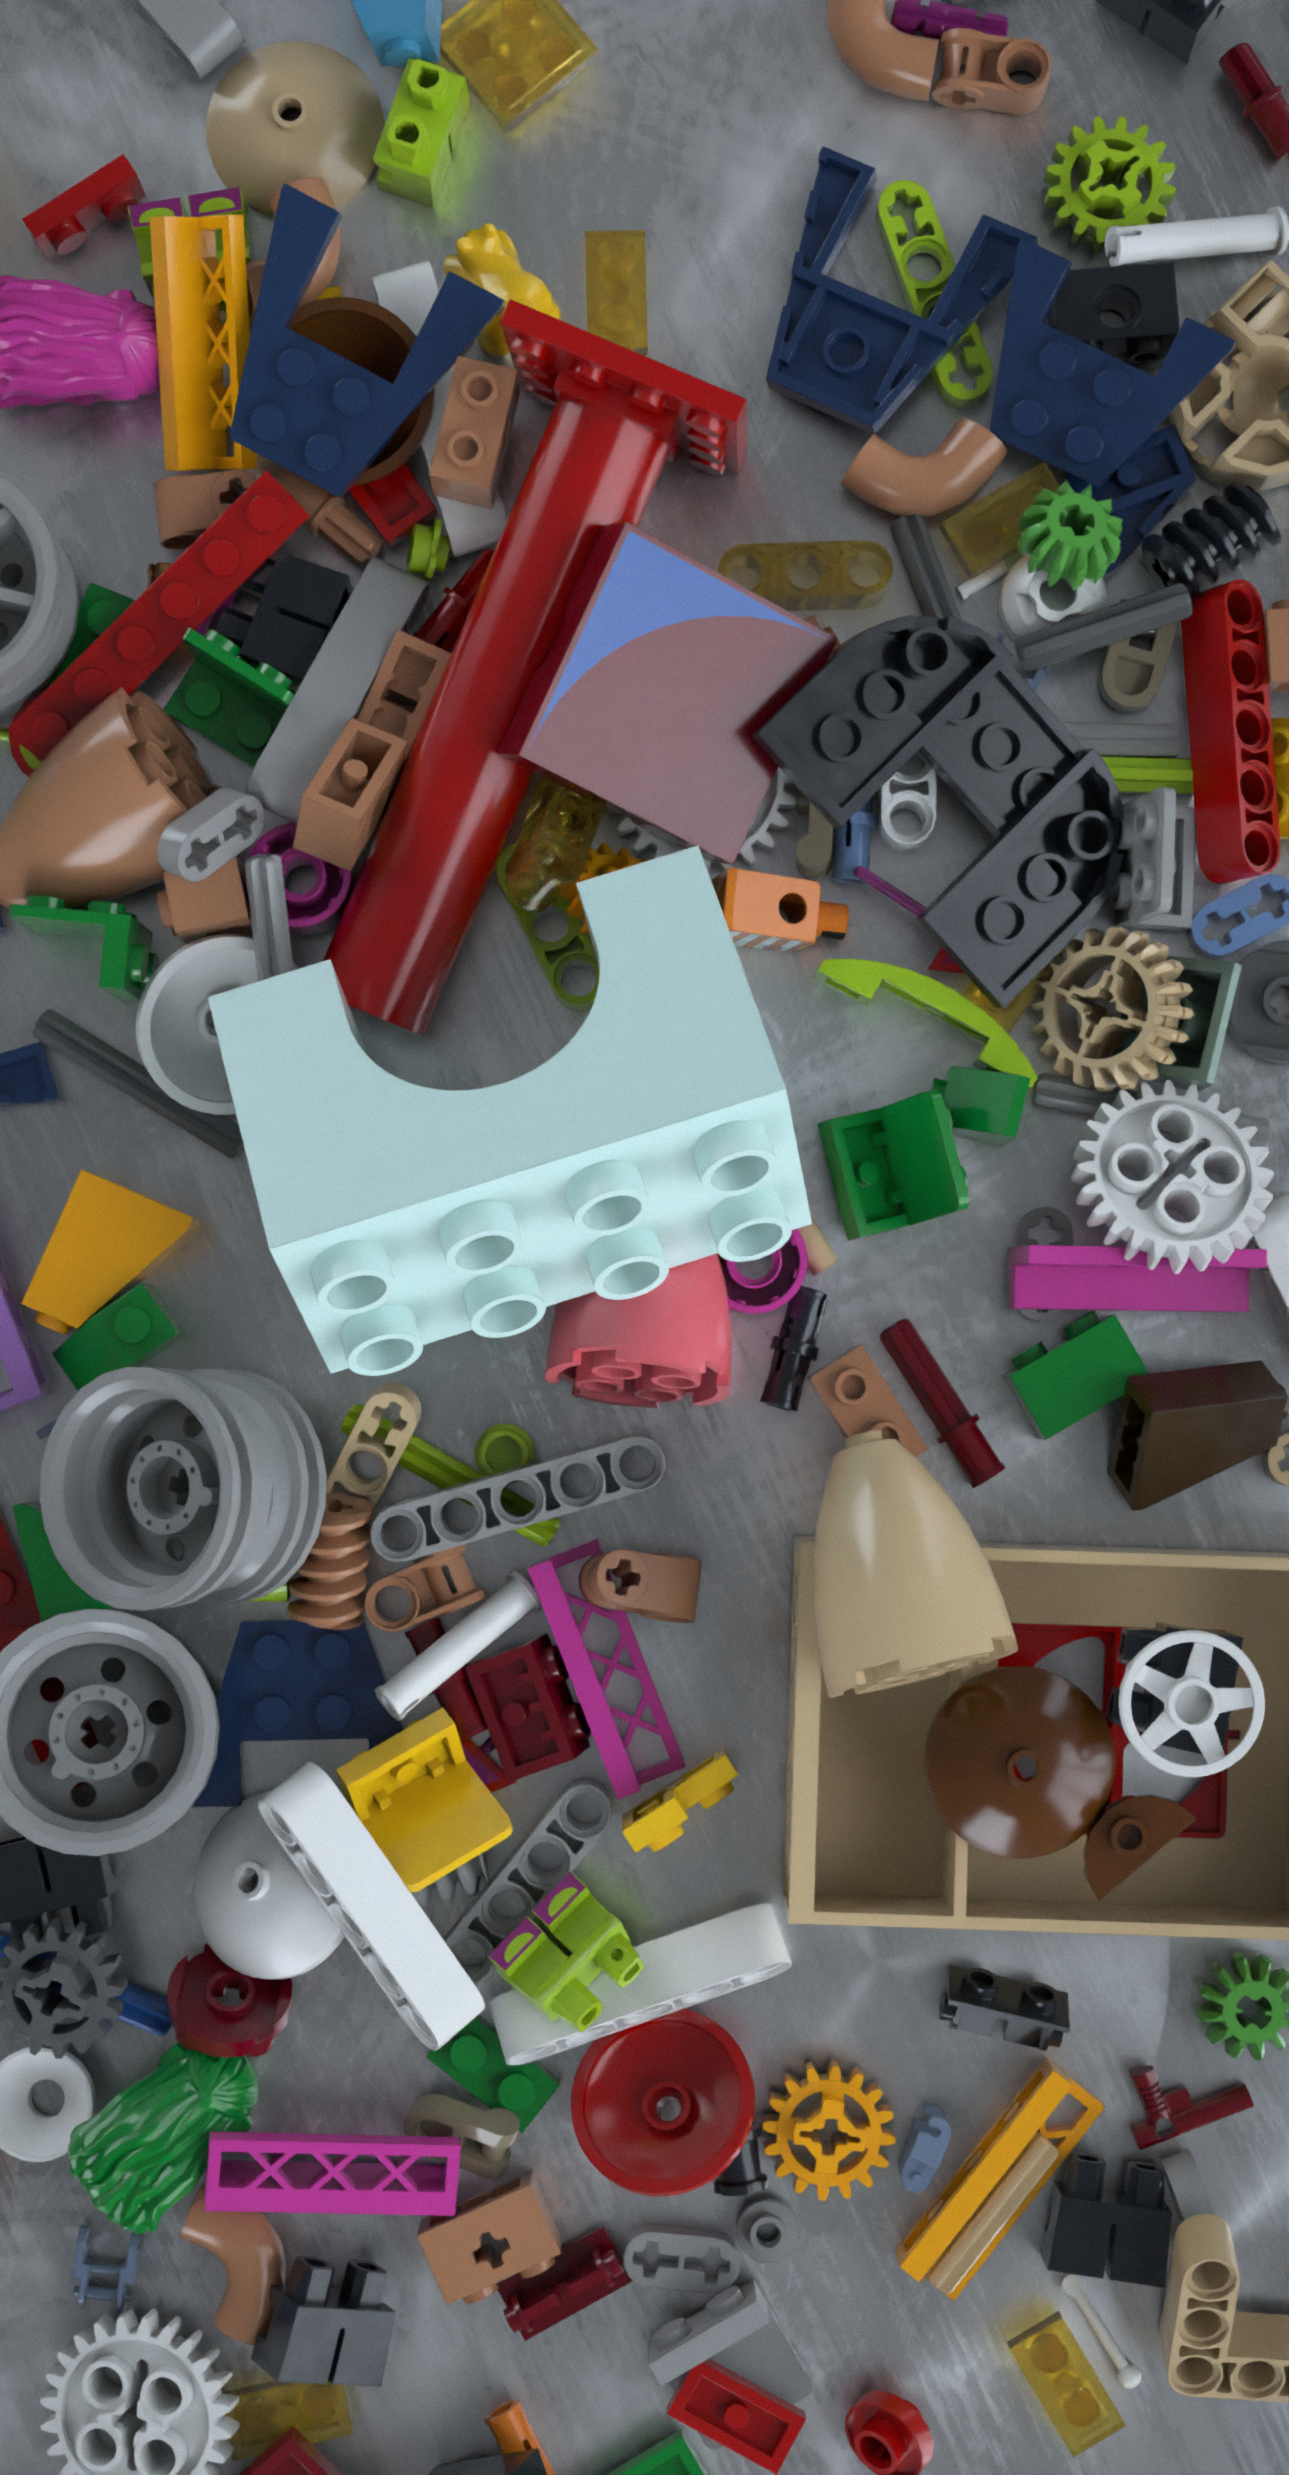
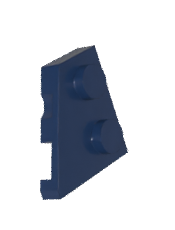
[1059,425,1197,580]

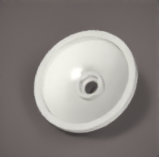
[136,934,300,1115]
[194,1791,345,1980]

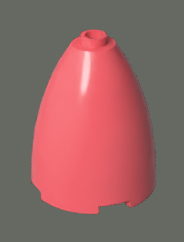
[545,1253,732,1409]

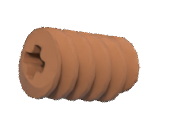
[287,1491,374,1630]

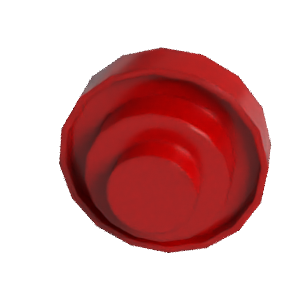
[845,2390,934,2475]

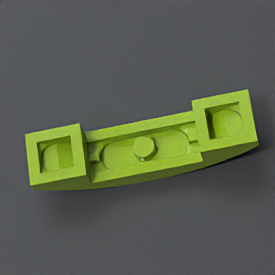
[814,958,1038,1092]

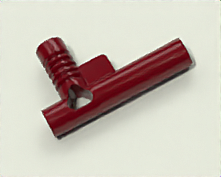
[1130,2065,1254,2150]

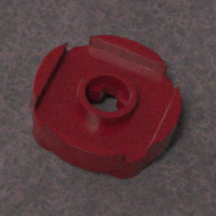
[167,1943,292,2058]

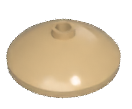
[206,41,385,218]

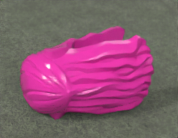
[0,275,160,410]

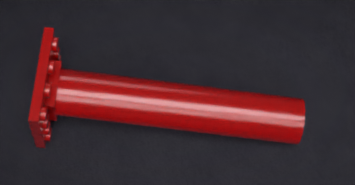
[323,299,747,1036]

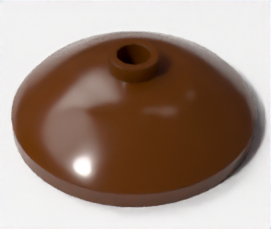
[289,297,435,486]
[924,1666,1115,1859]

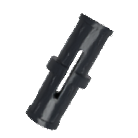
[759,1286,830,1412]

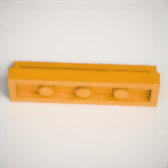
[149,214,257,471]
[895,2057,1105,2301]

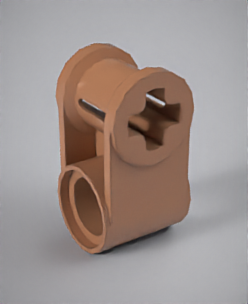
[932,28,1051,116]
[153,469,258,550]
[364,1544,487,1632]
[578,1549,702,1623]

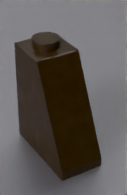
[1108,1360,1289,1511]

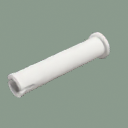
[1105,206,1289,267]
[374,1571,543,1721]

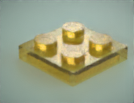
[440,0,599,134]

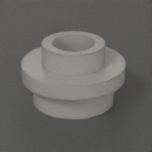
[737,2199,798,2263]

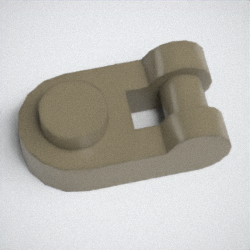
[1099,599,1179,712]
[795,790,834,881]
[404,2093,520,2179]

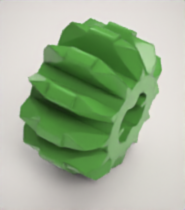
[1017,481,1123,591]
[1195,1952,1289,2060]

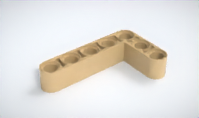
[1160,2214,1289,2403]

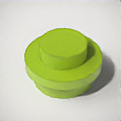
[474,1424,535,1484]

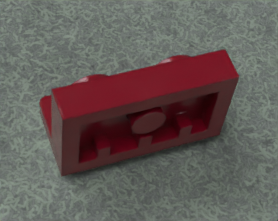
[465,1633,591,1782]

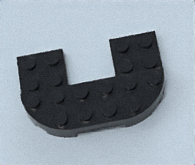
[751,615,1124,1008]

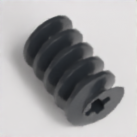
[1141,482,1281,596]

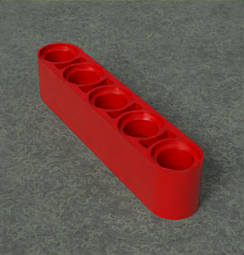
[1181,579,1281,885]

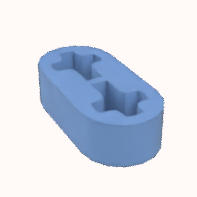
[1186,874,1289,960]

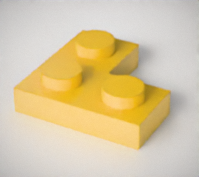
[622,1747,739,1853]

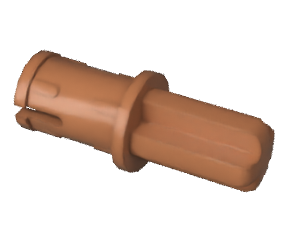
[277,469,382,566]

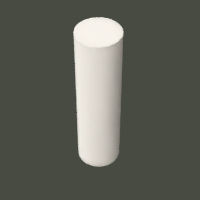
[956,560,1009,600]

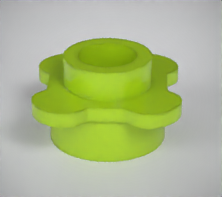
[406,518,450,582]

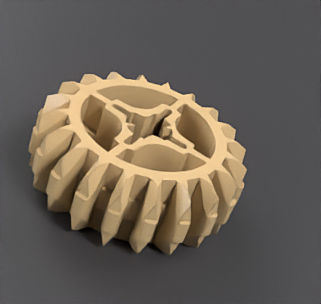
[1029,926,1195,1092]

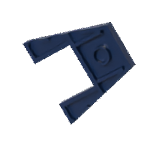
[766,146,1038,434]
[229,183,506,498]

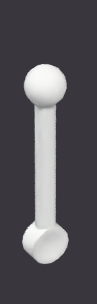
[1060,2273,1141,2389]

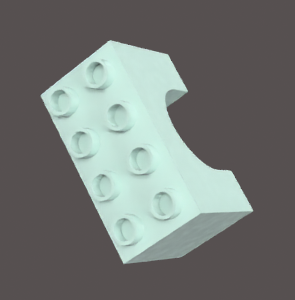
[208,845,812,1376]

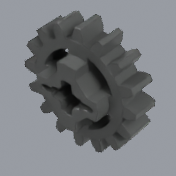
[0,1918,128,2059]

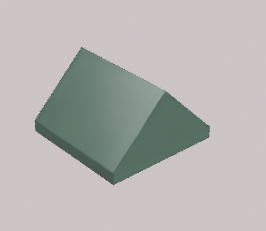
[1111,956,1242,1092]

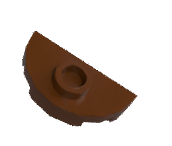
[1083,1794,1197,1901]

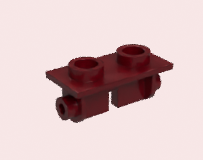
[498,2225,633,2341]

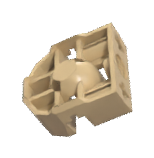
[1168,260,1289,492]

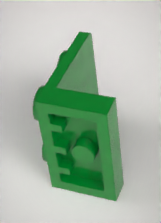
[163,628,296,769]

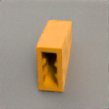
[21,1169,202,1335]

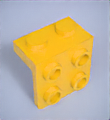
[336,1707,513,1892]

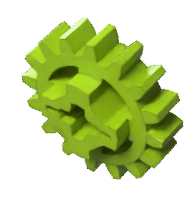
[1043,116,1176,253]

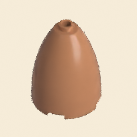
[0,687,221,908]

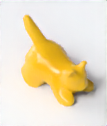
[443,223,561,357]

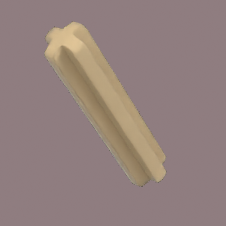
[925,2132,1058,2294]

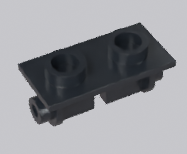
[939,1965,1070,2051]

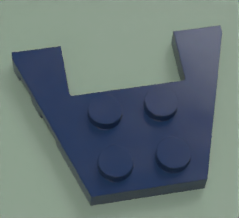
[990,237,1237,488]
[191,1617,405,1808]

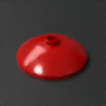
[570,2009,755,2197]

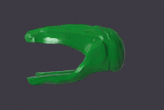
[68,2043,260,2234]

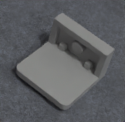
[1109,787,1195,931]
[648,2280,812,2449]

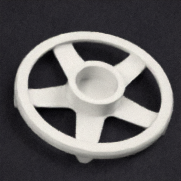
[1119,1630,1265,1777]

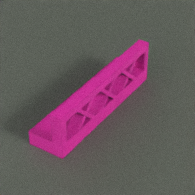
[1008,1245,1267,1312]
[528,1539,686,1799]
[204,2131,461,2216]

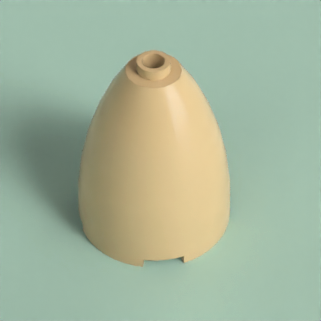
[813,1430,1019,1698]

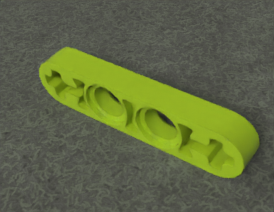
[876,180,993,409]

